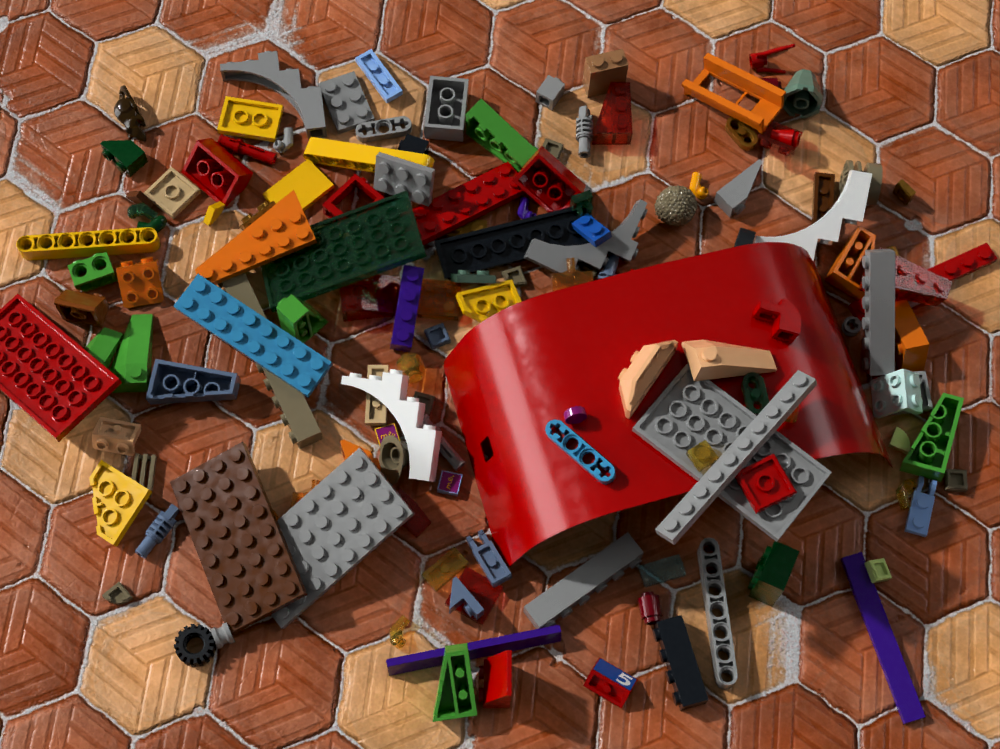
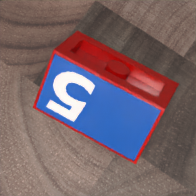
[583,657,638,708]

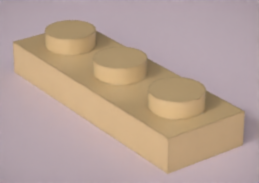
[365,365,389,426]

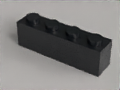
[652,615,709,711]

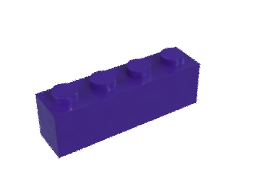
[390,265,424,352]

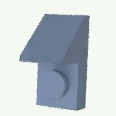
[449,576,484,620]

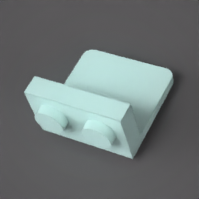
[870,368,923,418]

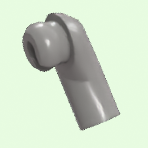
[273,127,293,153]

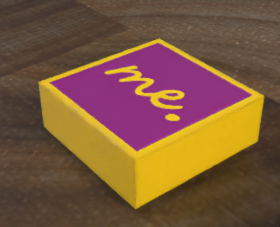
[375,423,400,446]

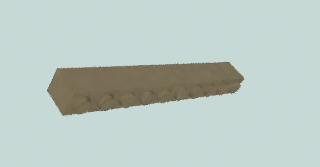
[217,273,323,449]

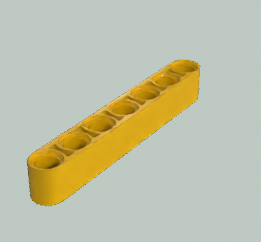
[303,137,435,173]
[16,227,161,261]

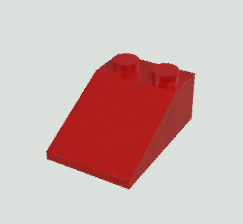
[479,650,512,708]

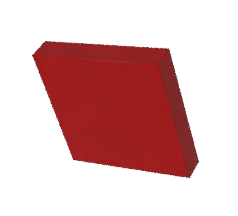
[735,453,797,514]

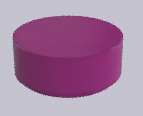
[563,406,587,424]

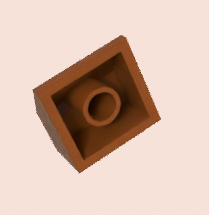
[54,289,109,328]

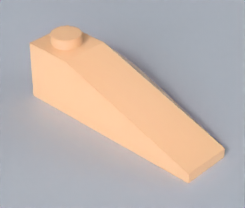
[681,339,777,381]

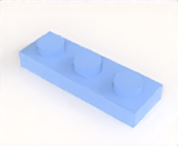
[355,49,403,103]

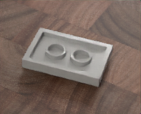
[318,71,375,134]
[374,152,435,207]

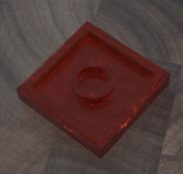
[445,566,504,626]

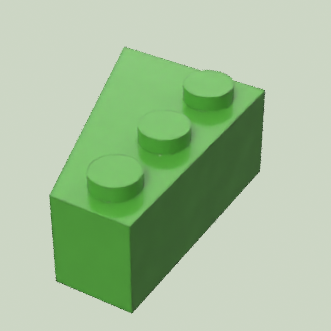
[433,643,477,722]

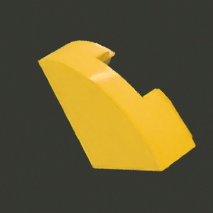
[203,201,225,226]

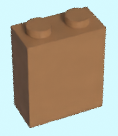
[582,49,628,98]

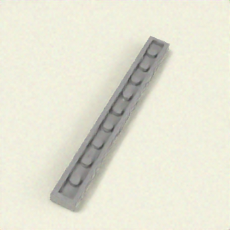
[655,370,817,545]

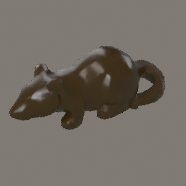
[114,85,147,142]

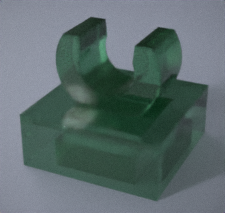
[570,190,593,216]

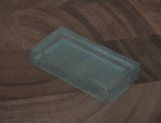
[638,554,686,588]

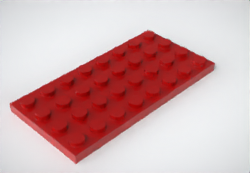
[0,294,122,442]

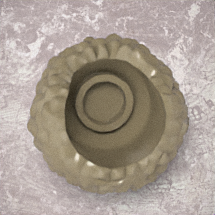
[654,185,697,227]

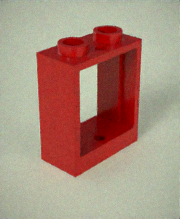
[322,174,385,237]

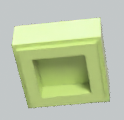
[864,558,892,583]

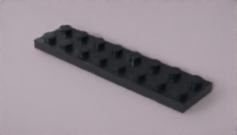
[434,203,593,281]

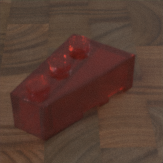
[592,82,633,145]

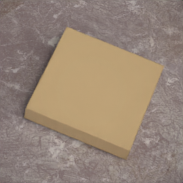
[144,167,201,219]

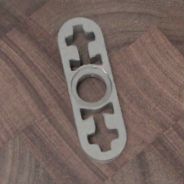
[355,116,412,143]

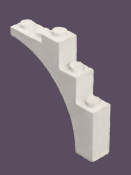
[753,170,872,260]
[341,369,442,482]

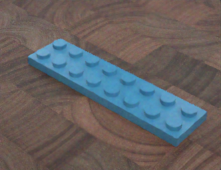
[173,274,333,398]

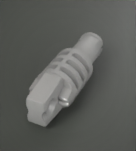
[576,106,593,158]

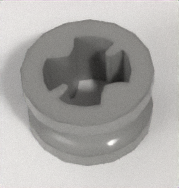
[842,316,862,337]

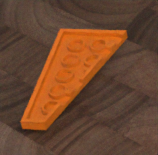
[195,190,317,285]

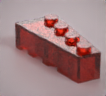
[858,248,953,307]

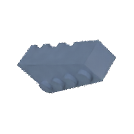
[146,359,241,405]

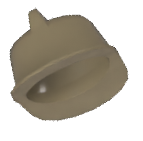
[379,435,409,485]

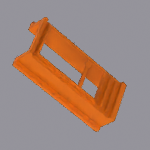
[681,53,786,134]

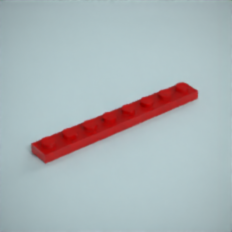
[848,243,998,323]

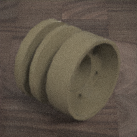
[839,160,883,205]

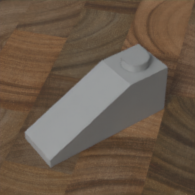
[714,159,762,218]

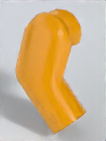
[689,172,709,199]

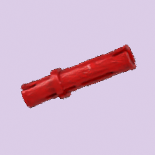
[218,134,277,165]

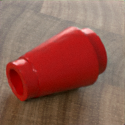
[770,129,801,148]

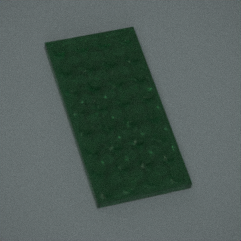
[261,190,427,312]

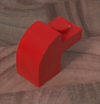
[753,298,801,343]

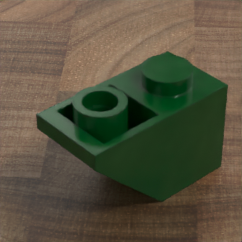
[100,140,148,177]

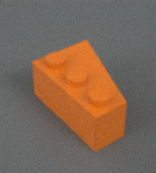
[824,225,876,301]
[895,299,930,372]

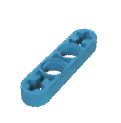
[545,419,616,484]

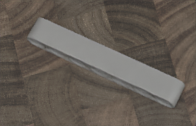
[697,538,738,690]

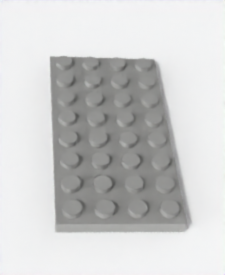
[632,364,832,542]
[271,448,415,629]

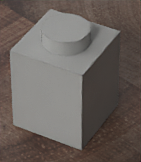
[535,75,565,111]

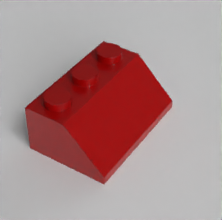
[181,138,253,207]
[512,146,586,213]

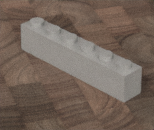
[862,249,895,376]
[523,532,644,629]

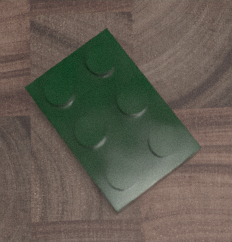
[747,541,800,607]

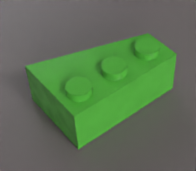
[276,294,328,343]

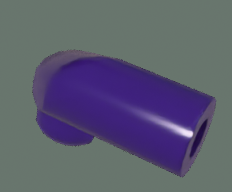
[517,197,536,219]

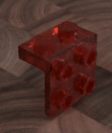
[757,121,803,156]

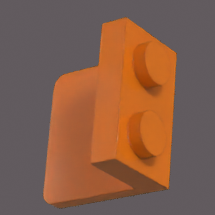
[116,257,164,308]

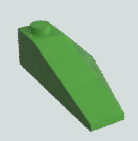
[110,314,153,393]
[84,327,124,369]

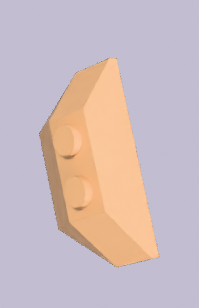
[618,340,678,419]

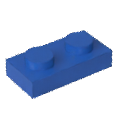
[572,213,612,247]

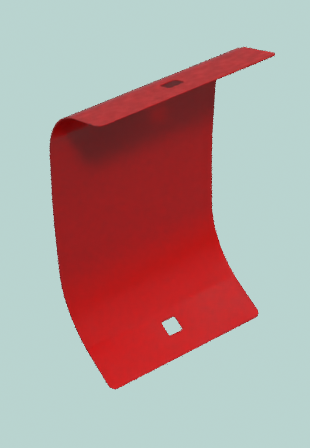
[444,242,893,568]

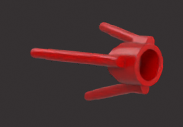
[749,44,795,74]

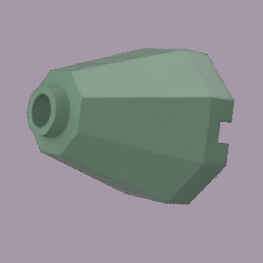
[783,69,823,119]

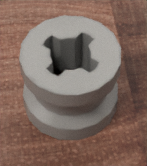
[210,622,235,649]

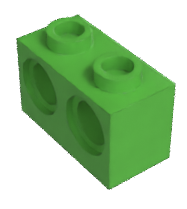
[67,252,118,292]

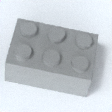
[424,76,469,142]

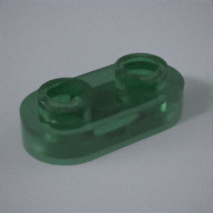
[741,372,769,415]

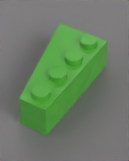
[466,99,538,173]
[900,393,964,482]

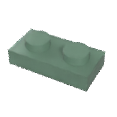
[451,270,496,283]

